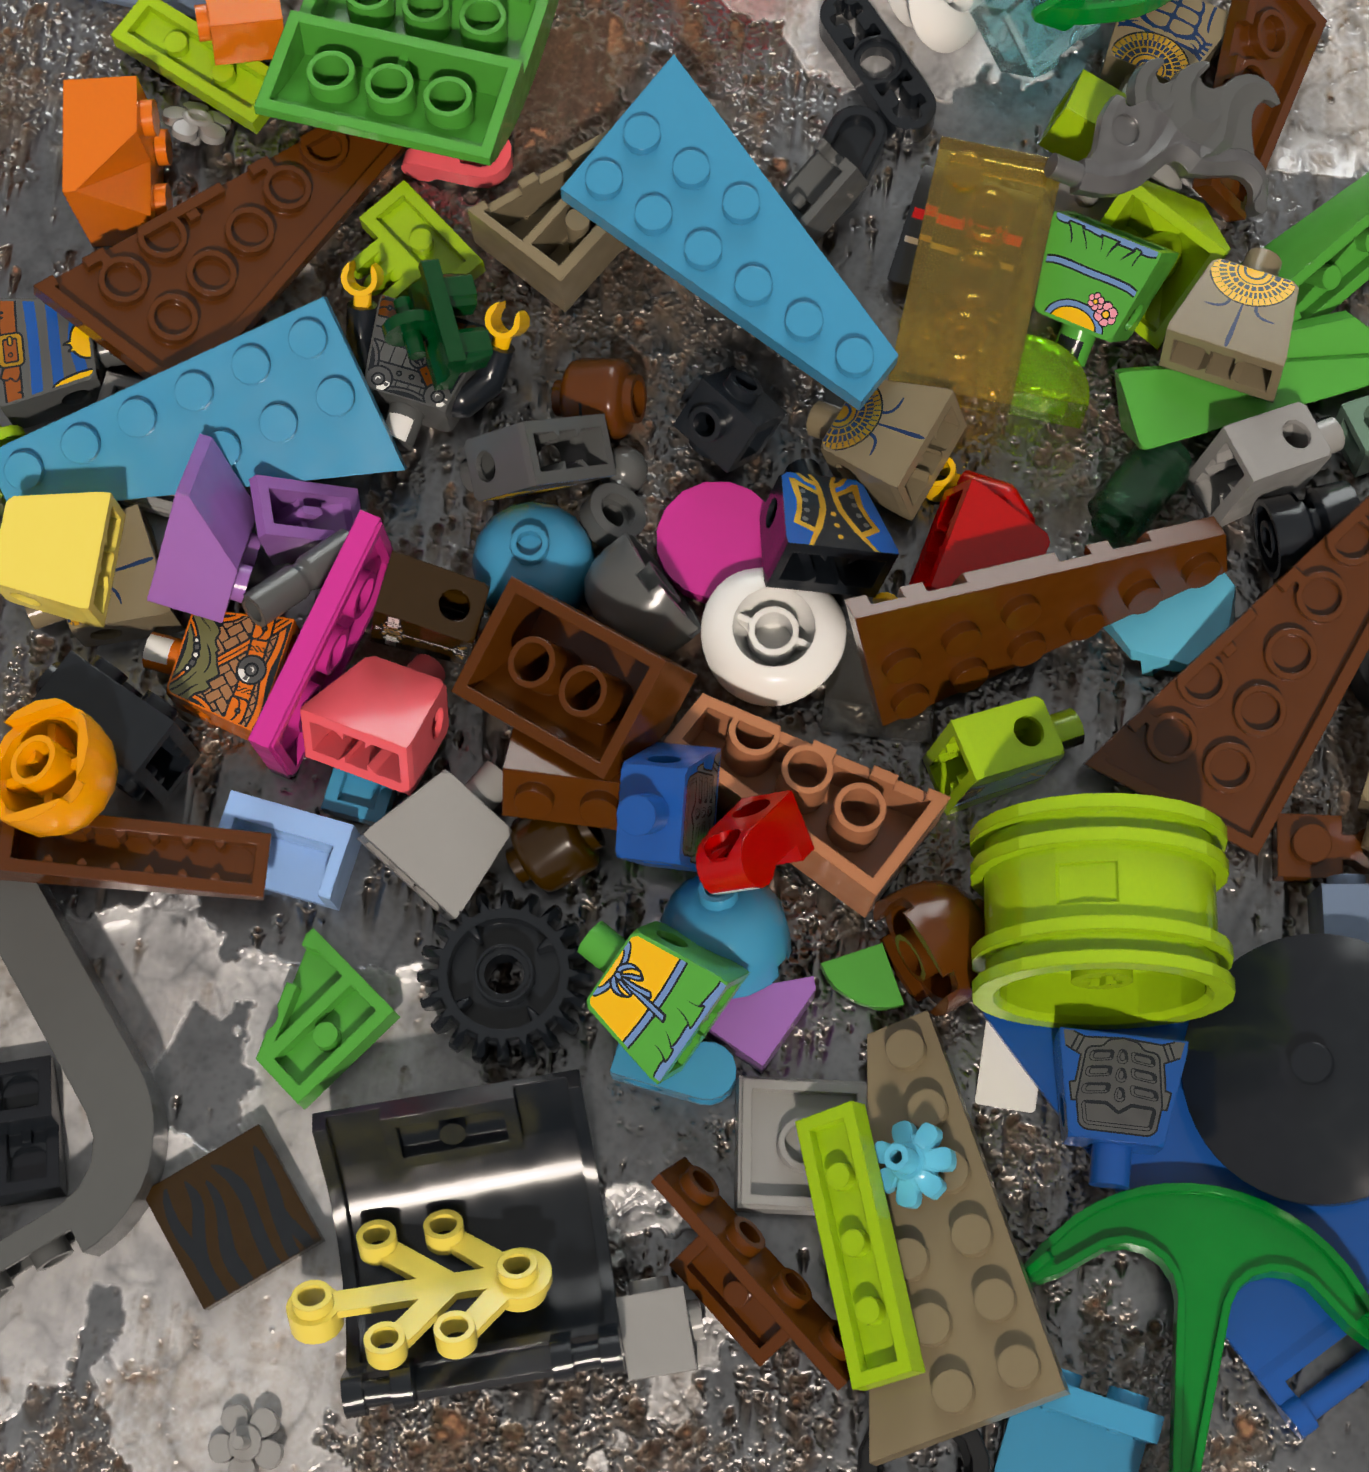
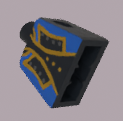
[760,458,899,598]

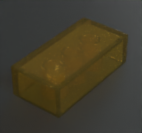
[888,136,1060,417]

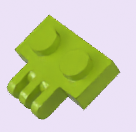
[352,180,486,299]

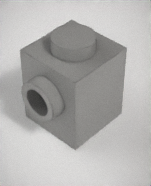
[616,1276,706,1381]

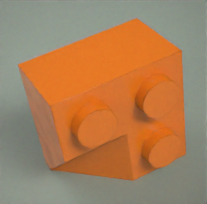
[62,76,173,247]

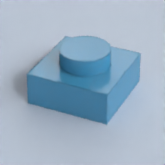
[321,767,397,826]

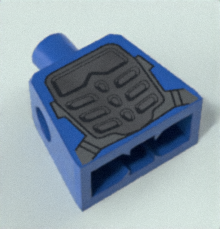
[615,742,721,872]
[1053,1027,1189,1190]

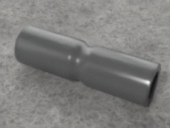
[241,529,349,627]

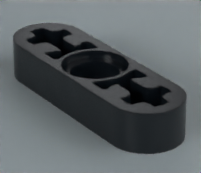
[819,0,936,144]

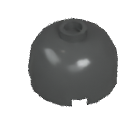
[584,532,701,656]

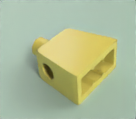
[0,492,126,628]

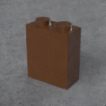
[502,727,621,830]

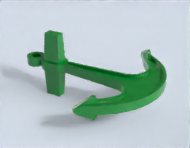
[1024,1183,1369,1472]

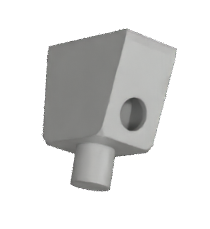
[1184,402,1345,527]
[357,761,512,921]

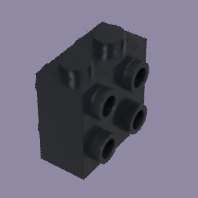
[31,650,201,805]

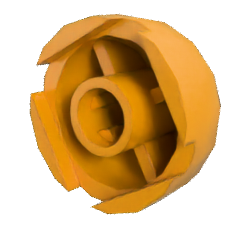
[0,698,119,837]

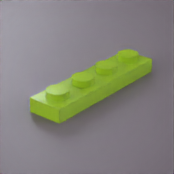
[795,1101,926,1391]

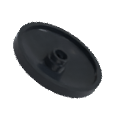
[1182,933,1369,1206]

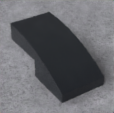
[0,1055,67,1207]

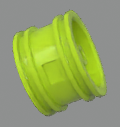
[970,793,1236,1030]

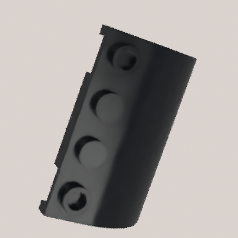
[312,1069,625,1419]

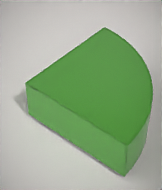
[820,943,904,1011]

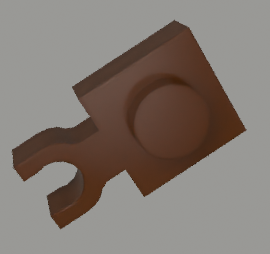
[1272,813,1369,883]

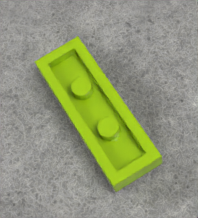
[111,0,270,134]

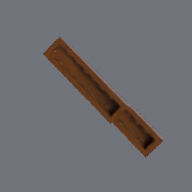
[0,815,272,901]

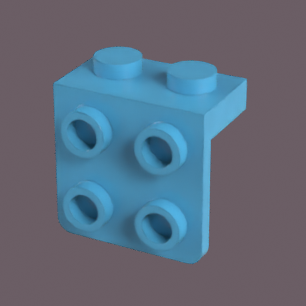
[992,1368,1165,1472]

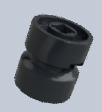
[1253,480,1360,579]

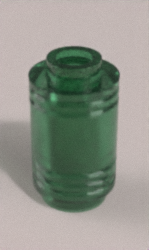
[1088,441,1192,543]

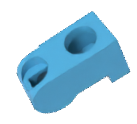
[610,1041,736,1106]

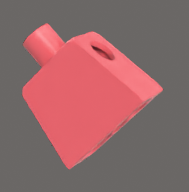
[300,654,449,796]

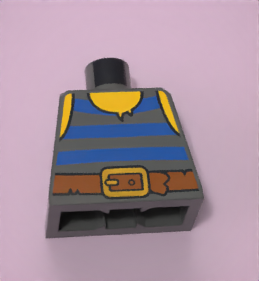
[0,298,126,429]

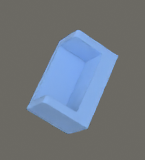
[218,790,362,911]

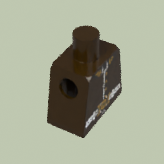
[370,551,493,664]

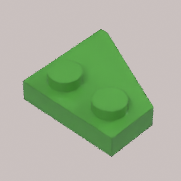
[256,928,400,1110]

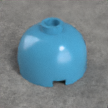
[472,501,595,610]
[660,875,792,999]

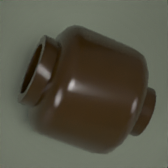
[505,818,605,892]

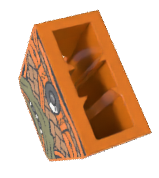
[142,612,300,741]

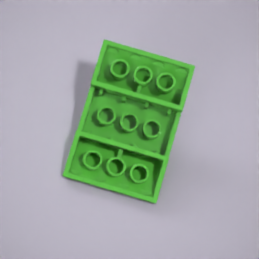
[254,0,559,166]

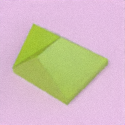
[1100,181,1231,350]

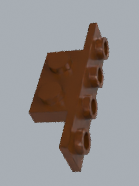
[651,1157,850,1391]

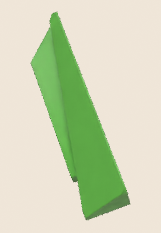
[1240,172,1369,322]
[1114,310,1369,450]

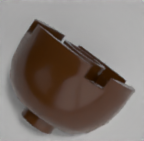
[873,881,985,1016]

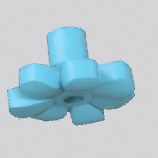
[875,1120,957,1209]

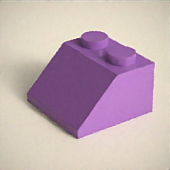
[147,434,261,623]

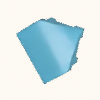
[1103,573,1236,676]

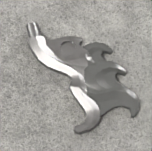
[1044,57,1280,217]

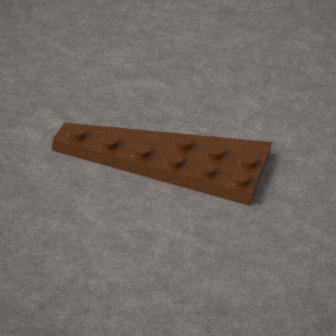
[33,128,407,379]
[1083,495,1369,856]

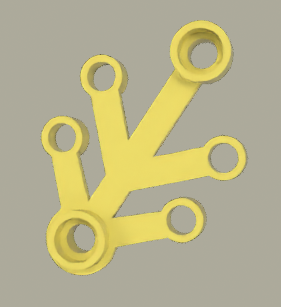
[286,1209,553,1370]

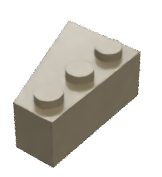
[467,127,626,312]

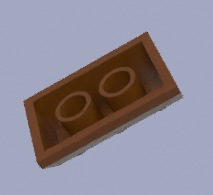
[451,576,697,781]

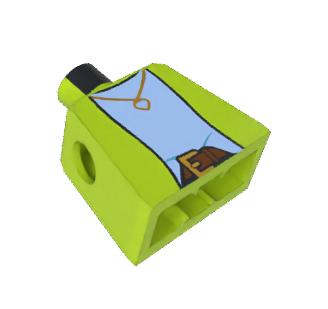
[922,696,1085,816]

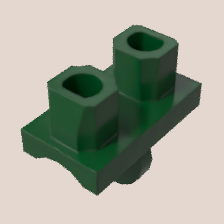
[382,259,493,391]

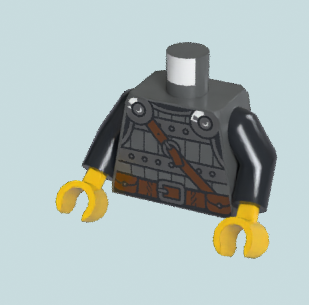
[341,260,530,452]

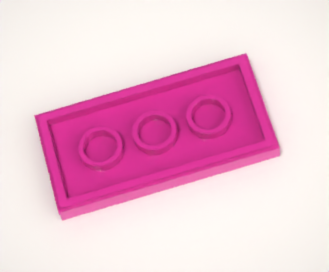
[248,510,394,780]

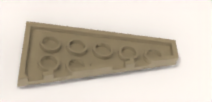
[867,1010,1070,1466]

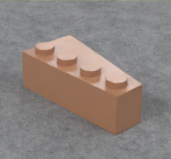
[664,693,951,918]

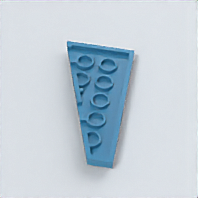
[560,54,899,411]
[0,296,407,501]

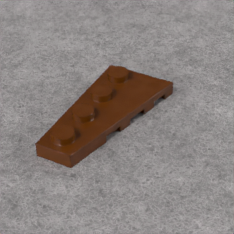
[1192,0,1327,222]

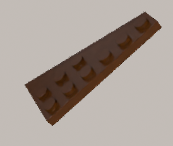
[844,516,1227,726]

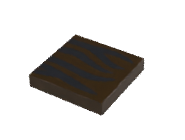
[146,1124,325,1310]

